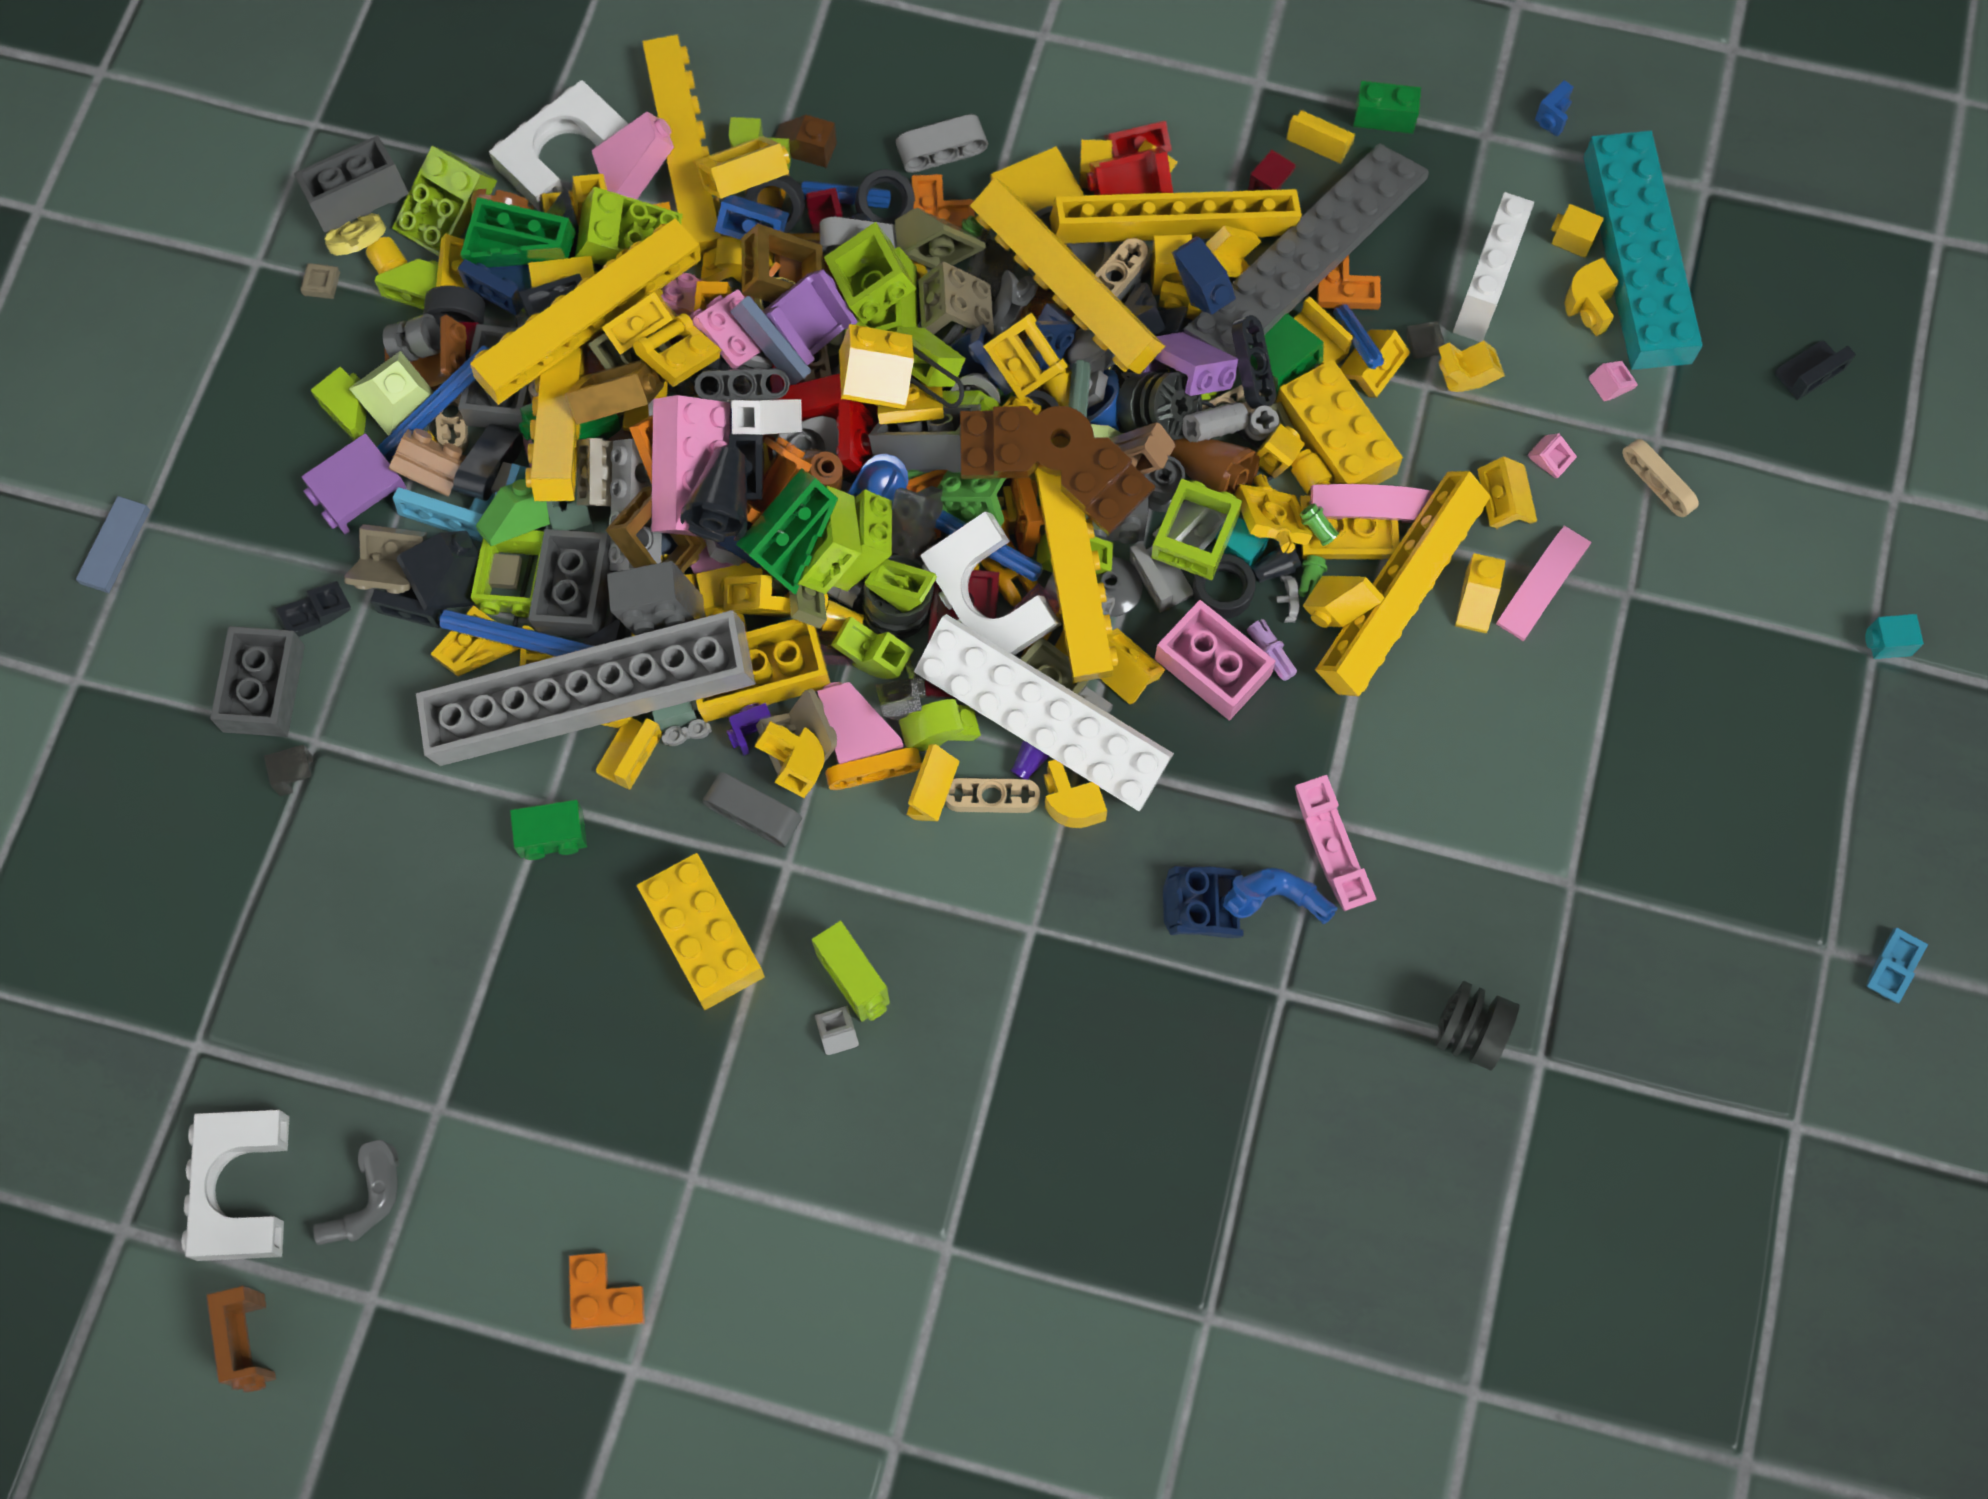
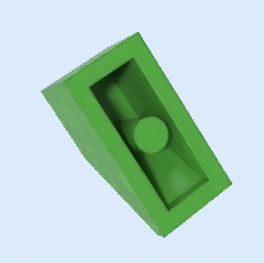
[476,479,550,546]

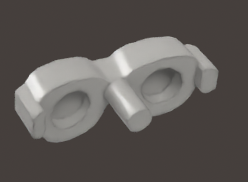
[1276,576,1299,623]
[662,719,712,747]

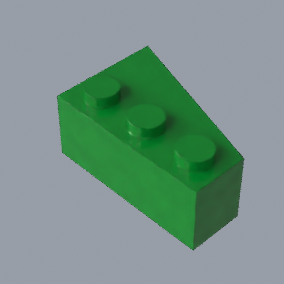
[460,197,576,268]
[736,468,838,595]

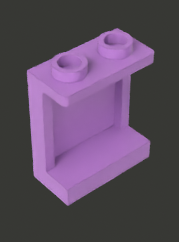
[763,270,858,366]
[1142,332,1239,396]
[302,433,407,534]

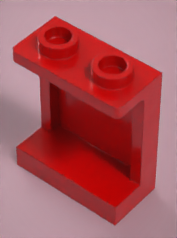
[1086,147,1174,195]

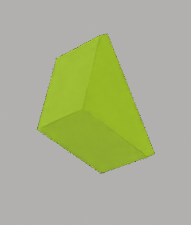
[865,559,937,613]

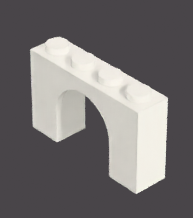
[489,80,628,212]
[1453,192,1534,342]
[648,399,802,434]
[920,512,1062,655]
[182,1110,289,1261]

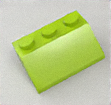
[844,247,918,334]

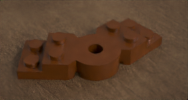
[960,406,1155,536]

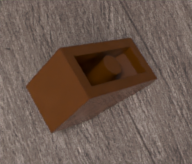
[774,115,837,168]

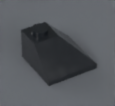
[396,531,479,611]

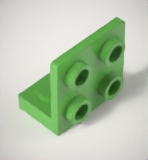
[932,470,1006,526]

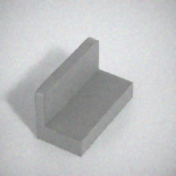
[1130,542,1193,613]

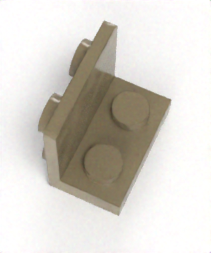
[919,261,994,335]
[577,438,613,506]

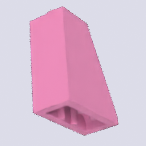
[591,112,674,200]
[817,682,903,764]

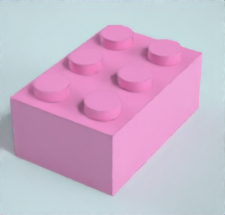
[1155,600,1276,721]

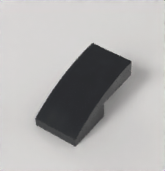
[275,581,351,637]

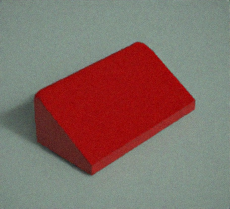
[1104,121,1172,158]

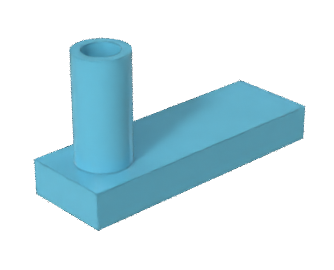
[393,487,495,542]

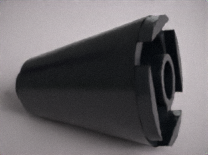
[680,445,748,542]

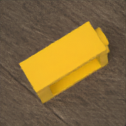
[695,136,790,199]

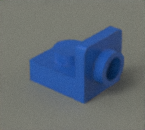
[1535,80,1573,136]

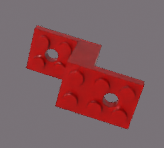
[770,360,879,476]

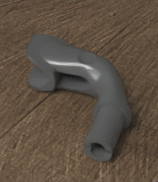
[992,270,1038,338]
[313,1140,399,1245]

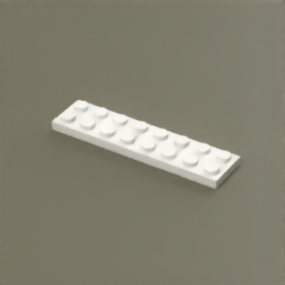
[914,614,1174,811]

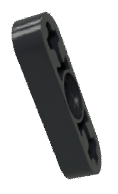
[1231,315,1276,409]

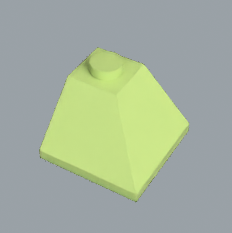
[350,351,434,436]

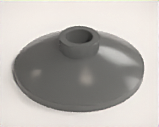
[1096,557,1143,617]

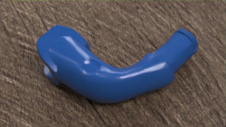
[1223,867,1338,924]

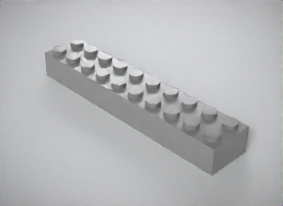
[416,610,755,766]

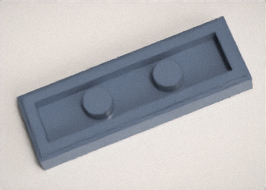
[730,296,811,385]
[76,496,150,593]

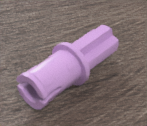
[1247,619,1297,681]

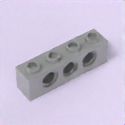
[608,439,662,572]

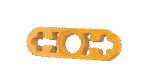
[825,748,922,790]

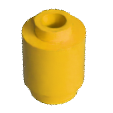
[366,237,408,274]
[1291,449,1335,495]

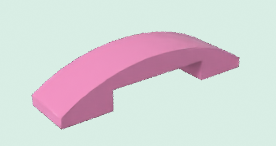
[1311,484,1433,523]
[1496,526,1592,642]
[1295,775,1376,911]

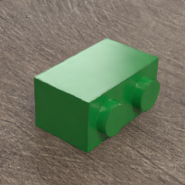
[1353,80,1421,134]
[510,800,587,860]

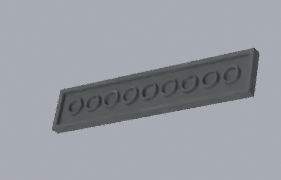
[1184,143,1428,358]

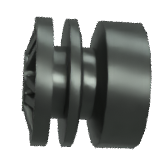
[1116,372,1202,440]
[862,554,934,639]
[1435,980,1520,1071]

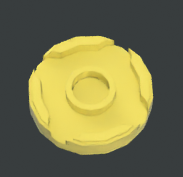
[325,213,386,255]

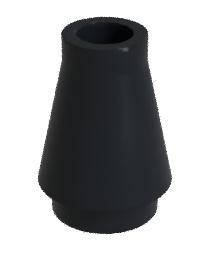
[1251,545,1301,584]

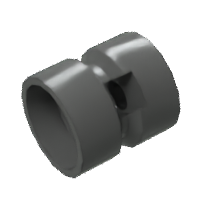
[383,314,440,362]
[1144,456,1185,512]

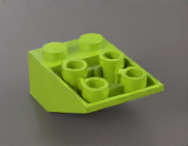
[392,146,498,256]
[575,186,682,266]

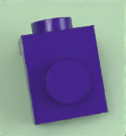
[726,703,771,756]

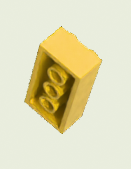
[1276,359,1403,485]
[696,619,831,722]
[637,853,765,1010]

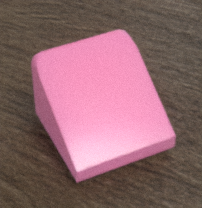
[1589,361,1638,401]
[1527,433,1577,478]

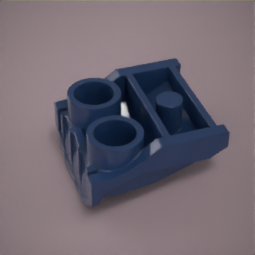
[1163,866,1244,938]

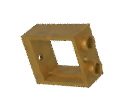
[741,224,825,303]
[565,359,665,425]
[606,486,707,573]

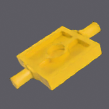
[1234,474,1313,553]

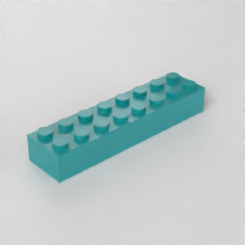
[1583,131,1703,370]

